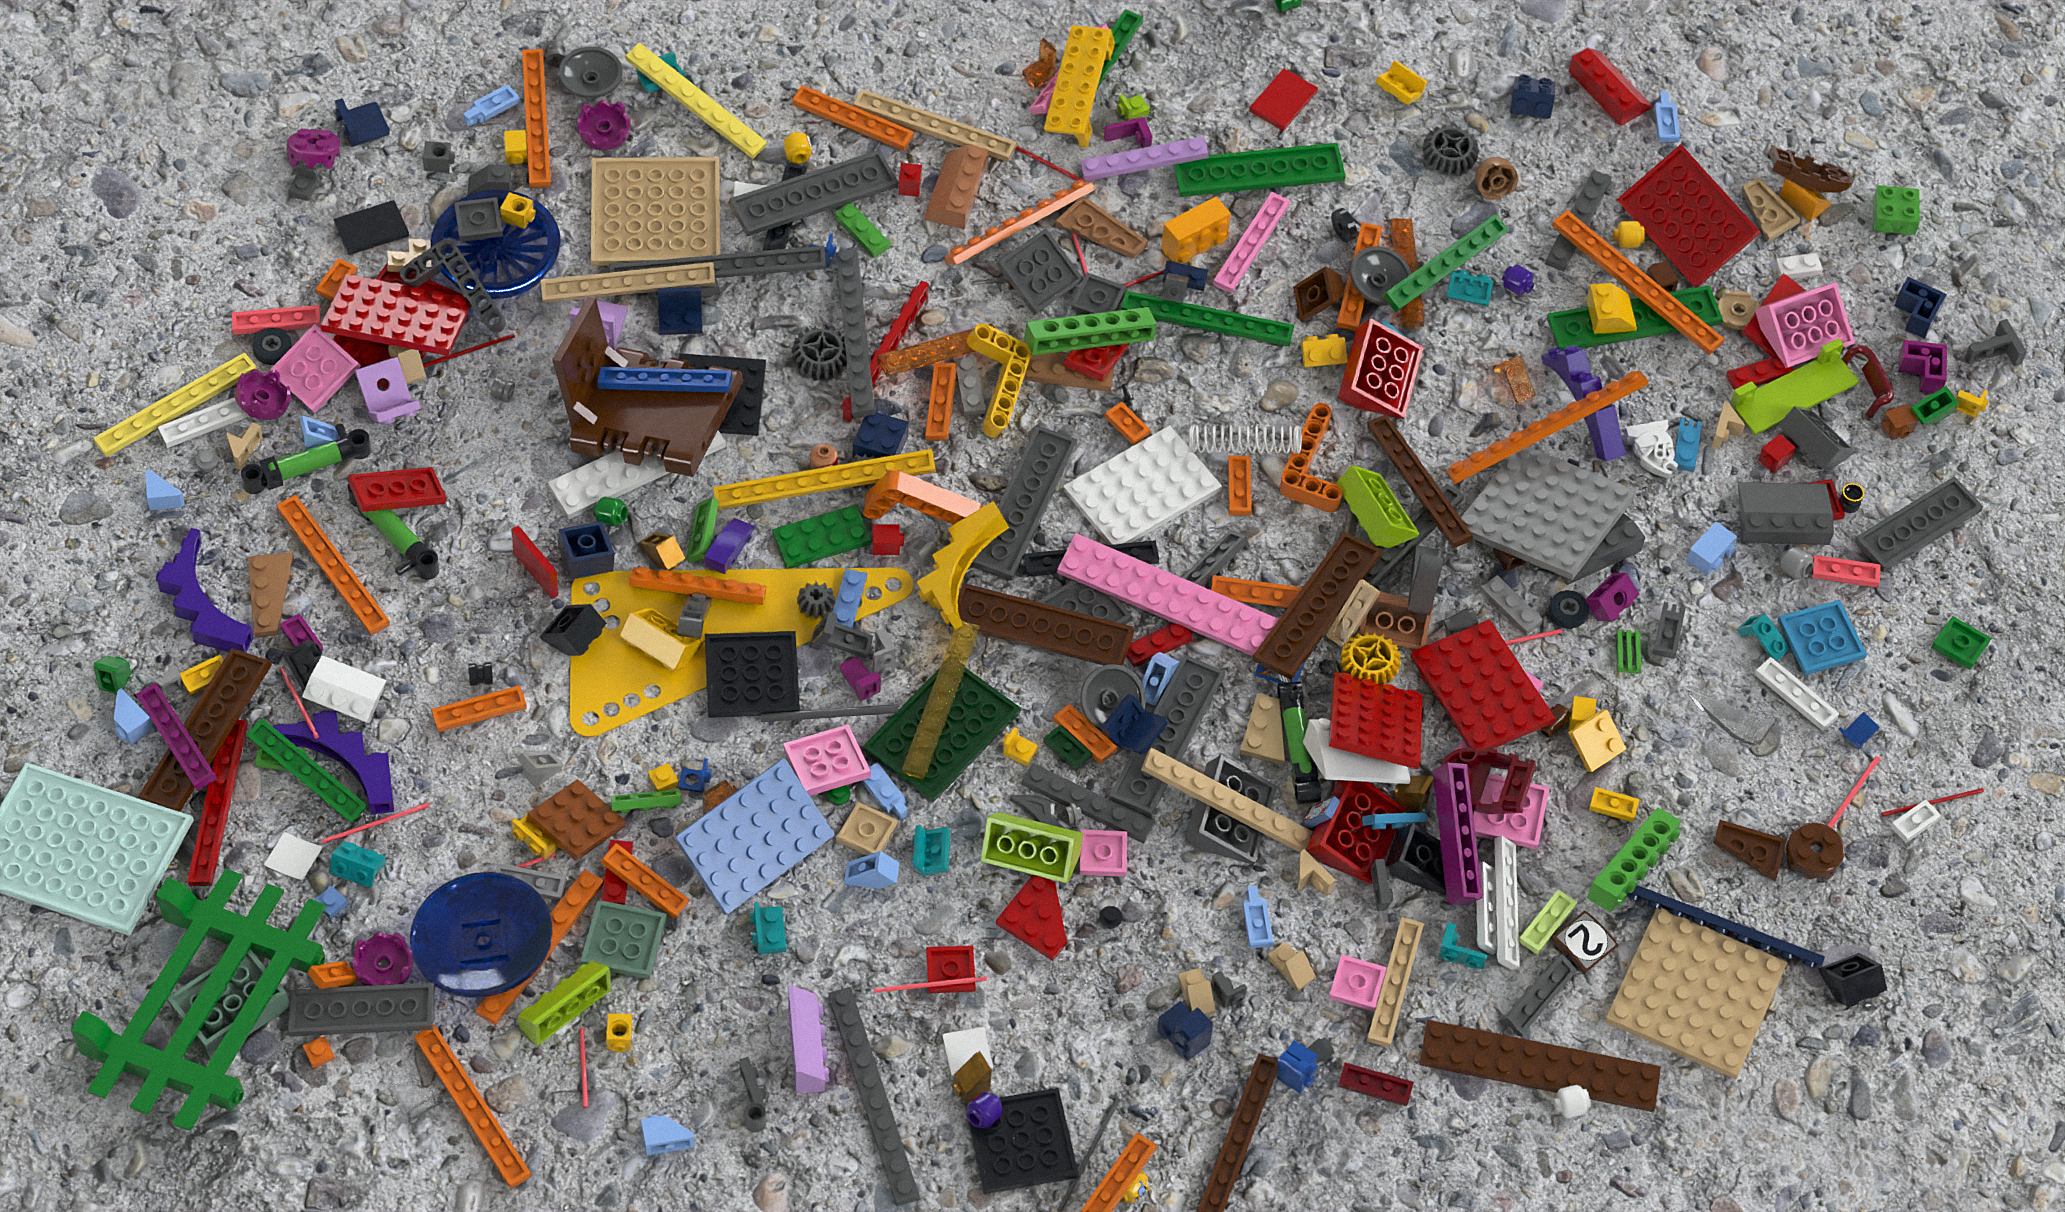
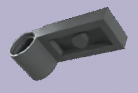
[677,593,712,639]
[739,1057,766,1132]

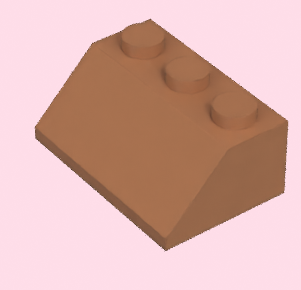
[1359,592,1433,649]

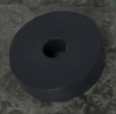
[1331,208,1357,242]

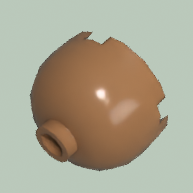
[1475,157,1518,200]

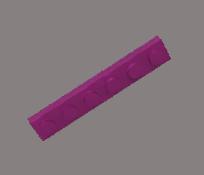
[136,682,217,791]

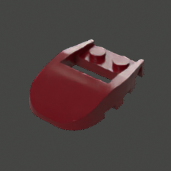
[1441,748,1537,814]

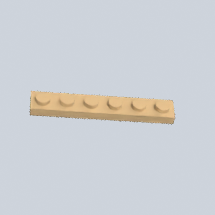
[1367,917,1424,1048]

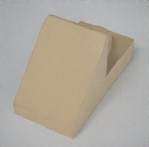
[388,345,426,385]
[1711,401,1745,450]
[226,422,263,471]
[1298,849,1336,896]
[1267,941,1316,991]
[1177,968,1215,1015]

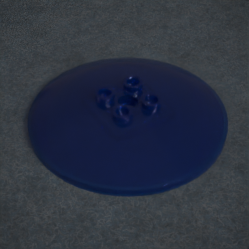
[410,872,553,998]

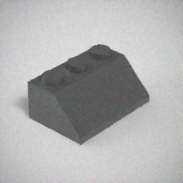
[1778,406,1855,470]

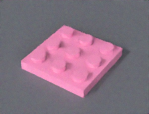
[269,324,361,413]
[783,724,871,796]
[1473,774,1550,850]

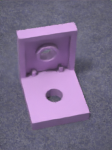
[570,299,628,350]
[354,357,421,425]

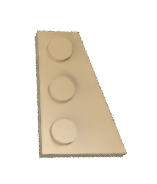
[1742,177,1800,243]
[1240,693,1285,766]

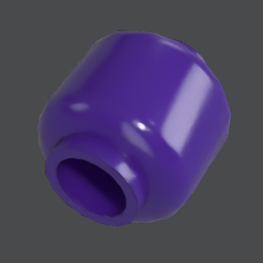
[1502,265,1535,296]
[967,1092,1002,1128]

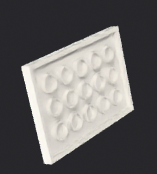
[1063,425,1222,545]

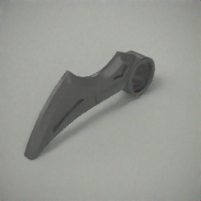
[1010,795,1066,829]

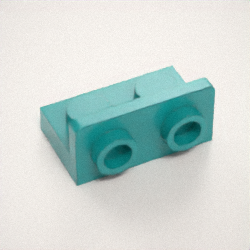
[1446,270,1494,306]
[750,902,786,954]

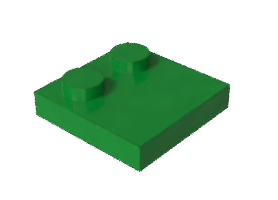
[1931,616,1992,670]

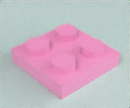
[1080,830,1127,877]
[1329,954,1387,1012]

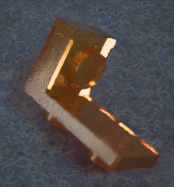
[1022,38,1057,88]
[1493,356,1536,403]

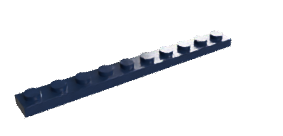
[1627,885,1825,969]

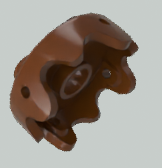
[1785,822,1845,880]

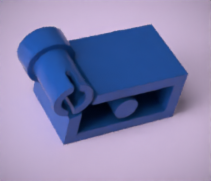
[1276,1040,1318,1094]

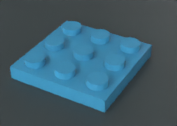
[1777,600,1867,676]

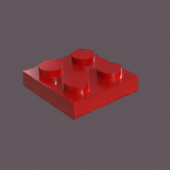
[926,945,976,994]

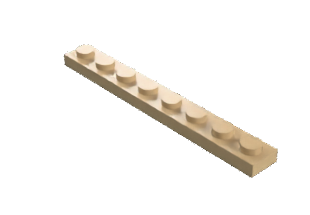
[853,89,1017,162]
[541,262,716,303]
[1141,748,1312,852]

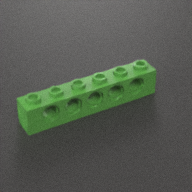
[1024,307,1157,355]
[1587,807,1681,912]

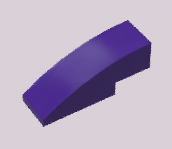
[704,518,755,574]

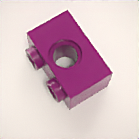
[1585,573,1640,622]

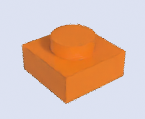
[303,1036,335,1069]

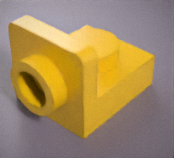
[1956,390,1989,418]
[1002,727,1038,767]

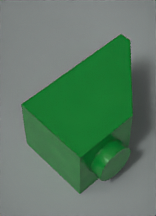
[1910,386,1959,425]
[93,655,132,695]

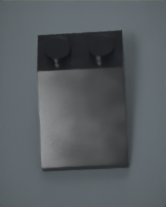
[1385,823,1447,896]

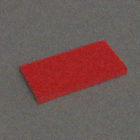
[1741,273,1807,357]
[347,467,447,512]

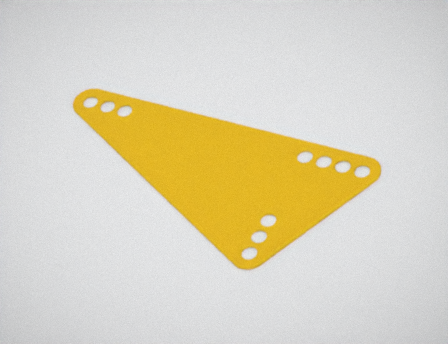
[570,567,914,737]

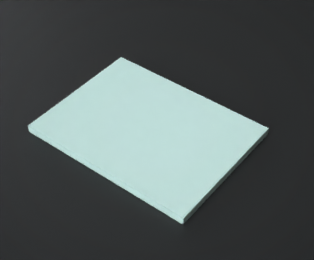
[0,762,194,936]

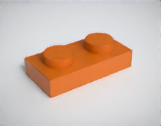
[315,258,357,301]
[1105,401,1151,446]
[307,961,358,989]

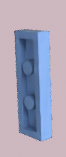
[833,569,867,628]

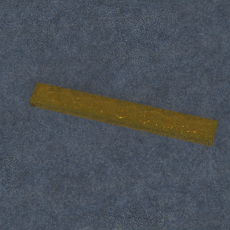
[902,621,980,779]

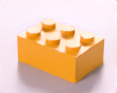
[1161,196,1231,264]

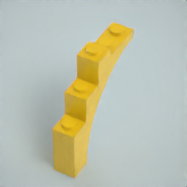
[916,501,1009,630]

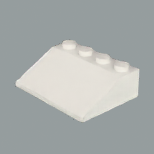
[1303,718,1410,784]

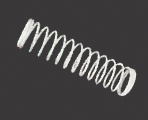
[1189,425,1302,454]

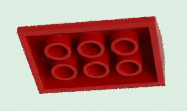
[1338,318,1424,419]
[1306,780,1406,884]

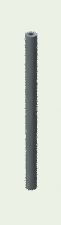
[761,704,898,722]

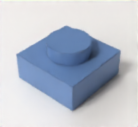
[314,886,348,919]

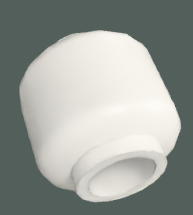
[1553,1085,1591,1119]

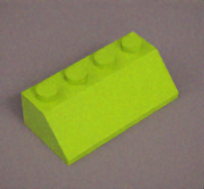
[1335,465,1420,548]
[981,812,1084,883]
[518,960,611,1047]

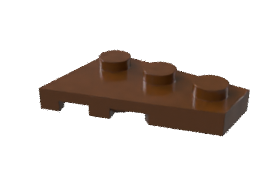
[1713,820,1787,882]

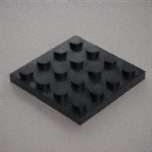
[679,353,766,436]
[705,631,800,718]
[964,1087,1079,1195]

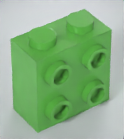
[1873,185,1920,235]

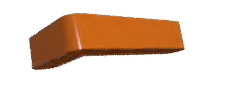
[1279,403,1343,513]
[863,470,983,525]

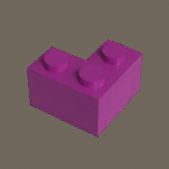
[1898,340,1947,394]

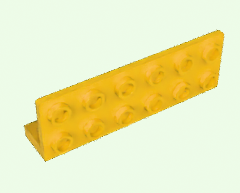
[1044,25,1115,147]

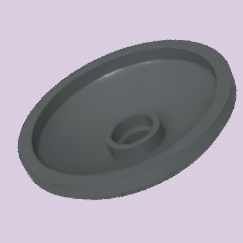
[559,46,623,98]
[1350,246,1412,305]
[1080,664,1146,731]

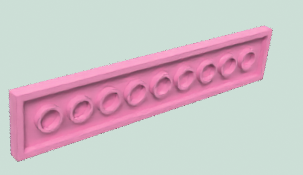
[1057,533,1279,656]

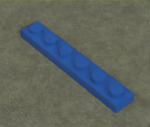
[598,367,732,393]

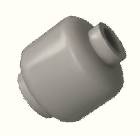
[1780,547,1814,579]

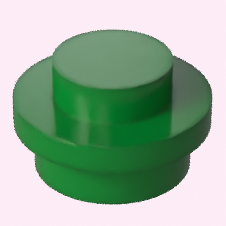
[827,785,850,806]

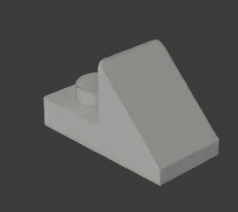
[517,751,563,787]

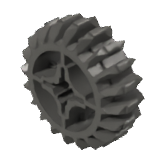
[1422,124,1479,176]
[792,325,847,380]

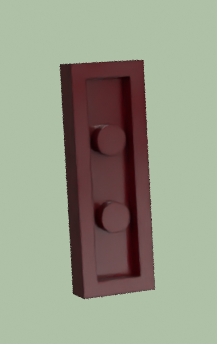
[1338,1062,1414,1106]

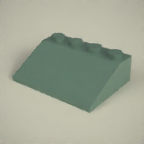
[167,949,290,1060]

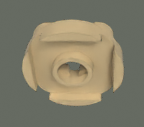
[1718,291,1760,330]

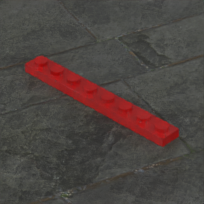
[841,280,929,422]
[187,720,248,886]

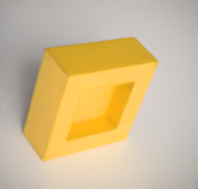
[648,763,679,791]

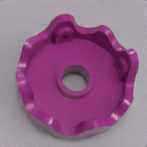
[577,100,631,150]
[286,129,340,169]
[234,369,292,420]
[353,932,413,986]

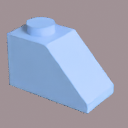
[1142,652,1180,706]
[114,688,153,745]
[844,851,900,889]
[641,1115,694,1156]

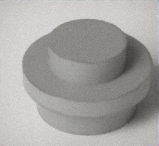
[196,450,219,472]
[1065,803,1082,826]

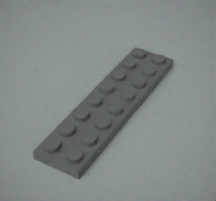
[728,150,899,237]
[971,425,1078,581]
[1109,654,1226,818]

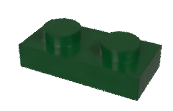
[1043,725,1092,771]

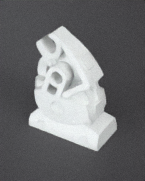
[1622,420,1678,478]

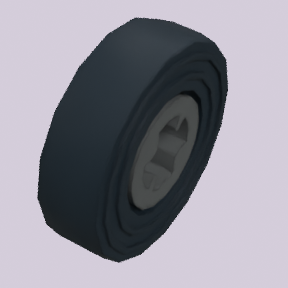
[252,328,292,365]
[1549,590,1589,629]

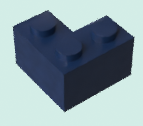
[1894,277,1947,339]
[1157,1001,1214,1061]

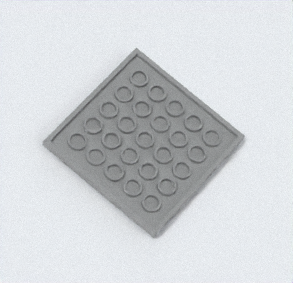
[1461,447,1636,580]

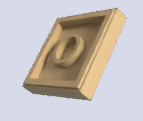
[836,802,899,856]

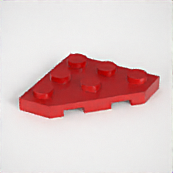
[996,875,1067,961]

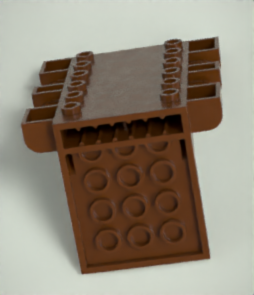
[552,296,743,477]

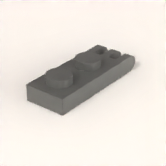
[1652,602,1686,659]

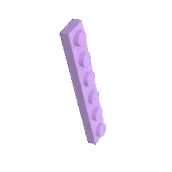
[1080,136,1209,181]

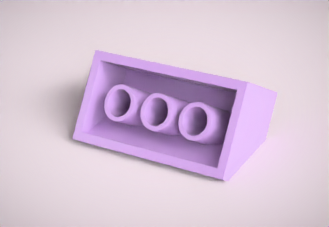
[788,986,829,1093]

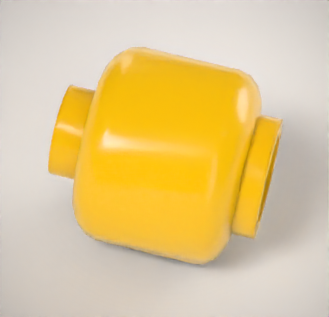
[783,132,813,164]
[1613,221,1645,248]

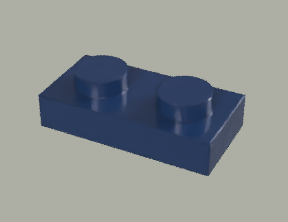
[1162,261,1208,291]

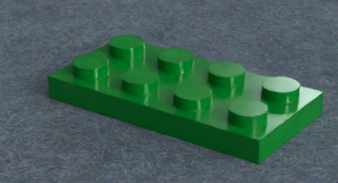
[772,505,871,569]

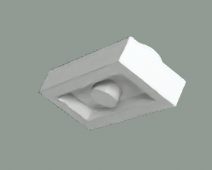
[1775,253,1823,279]
[1891,799,1941,843]

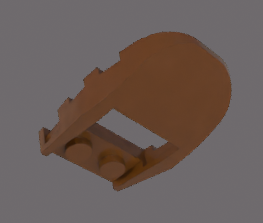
[1767,145,1854,193]

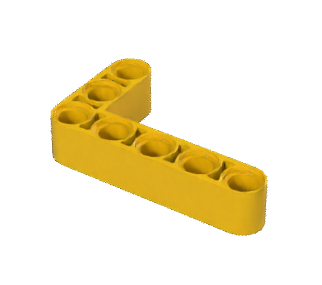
[967,323,1031,438]

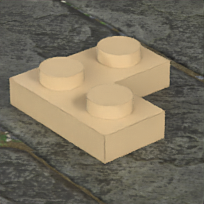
[387,239,432,273]

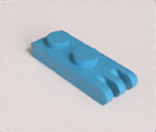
[1673,418,1702,472]
[1362,812,1427,830]

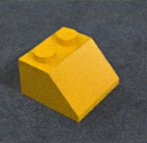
[1586,283,1637,334]

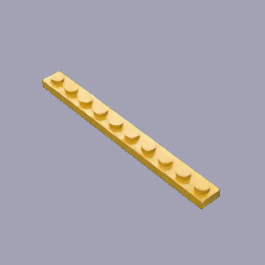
[713,449,936,510]

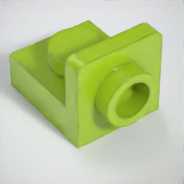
[1116,94,1150,121]

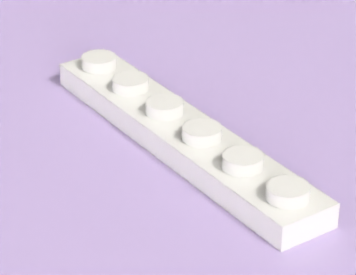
[1494,836,1520,970]

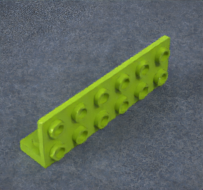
[1730,338,1859,435]

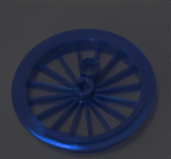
[431,190,561,299]

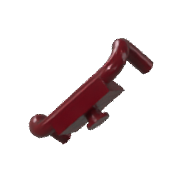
[1842,345,1894,418]

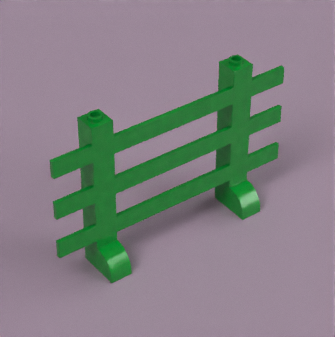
[71,868,326,1131]

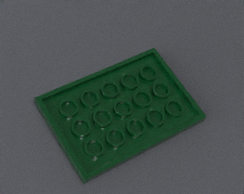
[863,657,1021,802]

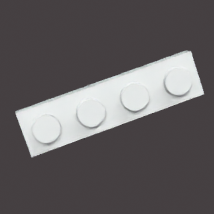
[158,397,250,448]
[1755,657,1839,731]
[1476,862,1498,955]

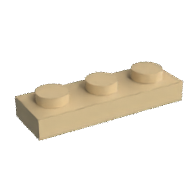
[1326,579,1381,648]

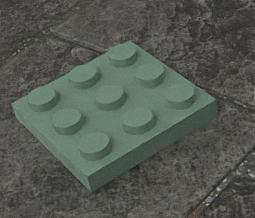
[580,900,667,980]

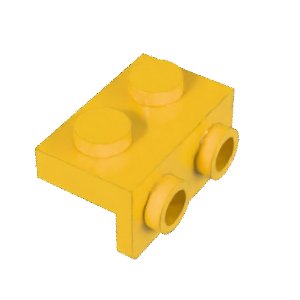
[1375,60,1427,105]
[1299,334,1348,368]
[511,813,559,860]

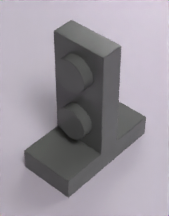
[1965,319,2027,366]
[810,612,873,659]

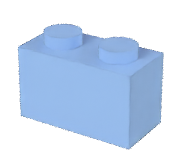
[1686,522,1737,576]

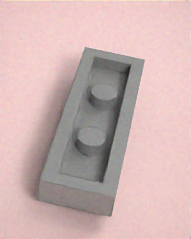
[954,356,986,417]
[1480,575,1543,636]
[492,863,567,901]

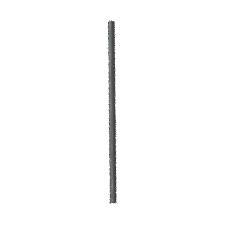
[1057,1098,1120,1212]

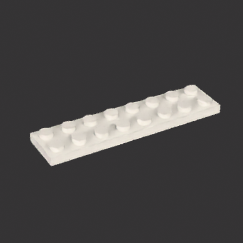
[548,431,726,519]

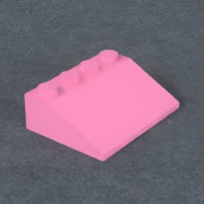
[1755,282,1855,368]

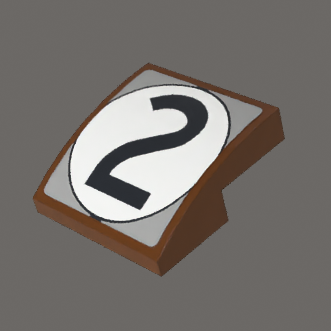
[1551,911,1619,974]

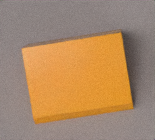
[1779,178,1832,222]

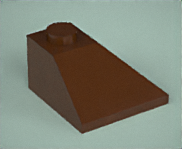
[1293,266,1345,322]

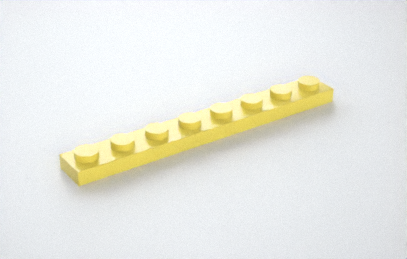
[625,42,767,159]
[93,352,257,458]

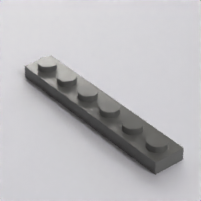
[1545,169,1612,272]
[1021,763,1155,844]

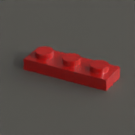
[1726,356,1794,390]
[1126,623,1193,668]
[601,839,633,905]

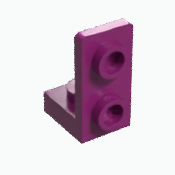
[1104,117,1153,148]
[839,656,881,701]

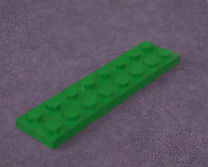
[1173,143,1346,197]
[1546,285,1723,350]

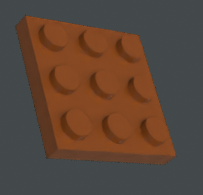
[527,779,626,861]

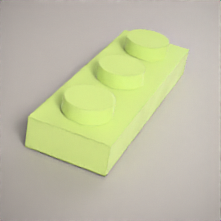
[1519,889,1577,955]

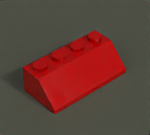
[1568,48,1653,126]

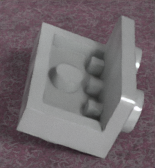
[872,627,896,678]

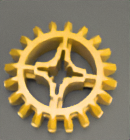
[1340,631,1401,685]

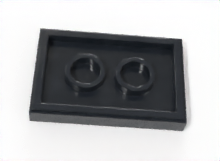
[333,200,409,256]

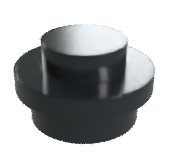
[1099,906,1123,929]

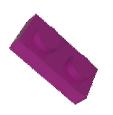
[280,613,323,651]

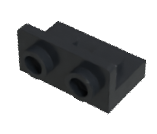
[283,640,322,693]

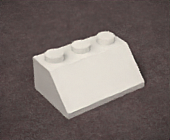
[302,655,387,723]

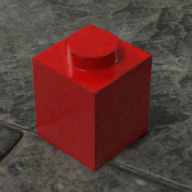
[898,163,922,197]
[1758,434,1796,474]
[872,524,904,555]

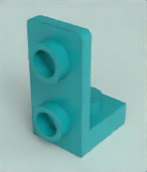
[1736,613,1790,661]
[1438,922,1487,969]

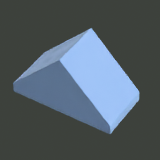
[300,416,339,450]
[145,469,185,510]

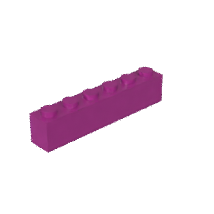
[1432,763,1483,905]

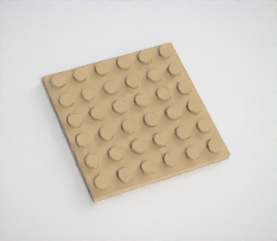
[591,157,720,266]
[1605,908,1788,1079]

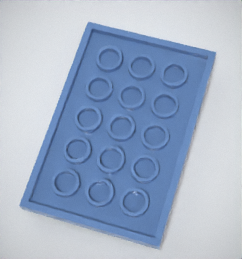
[673,758,835,915]

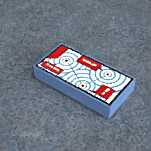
[1300,796,1340,829]

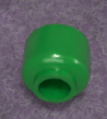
[593,496,628,527]

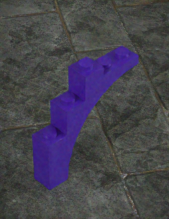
[1541,345,1626,461]
[156,528,253,653]
[272,710,395,815]

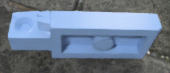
[463,85,520,126]
[1654,91,1680,142]
[861,762,908,820]
[1242,886,1273,949]

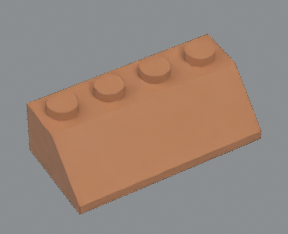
[924,145,989,230]

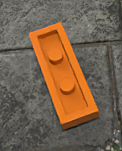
[1228,455,1252,516]
[1053,703,1117,765]

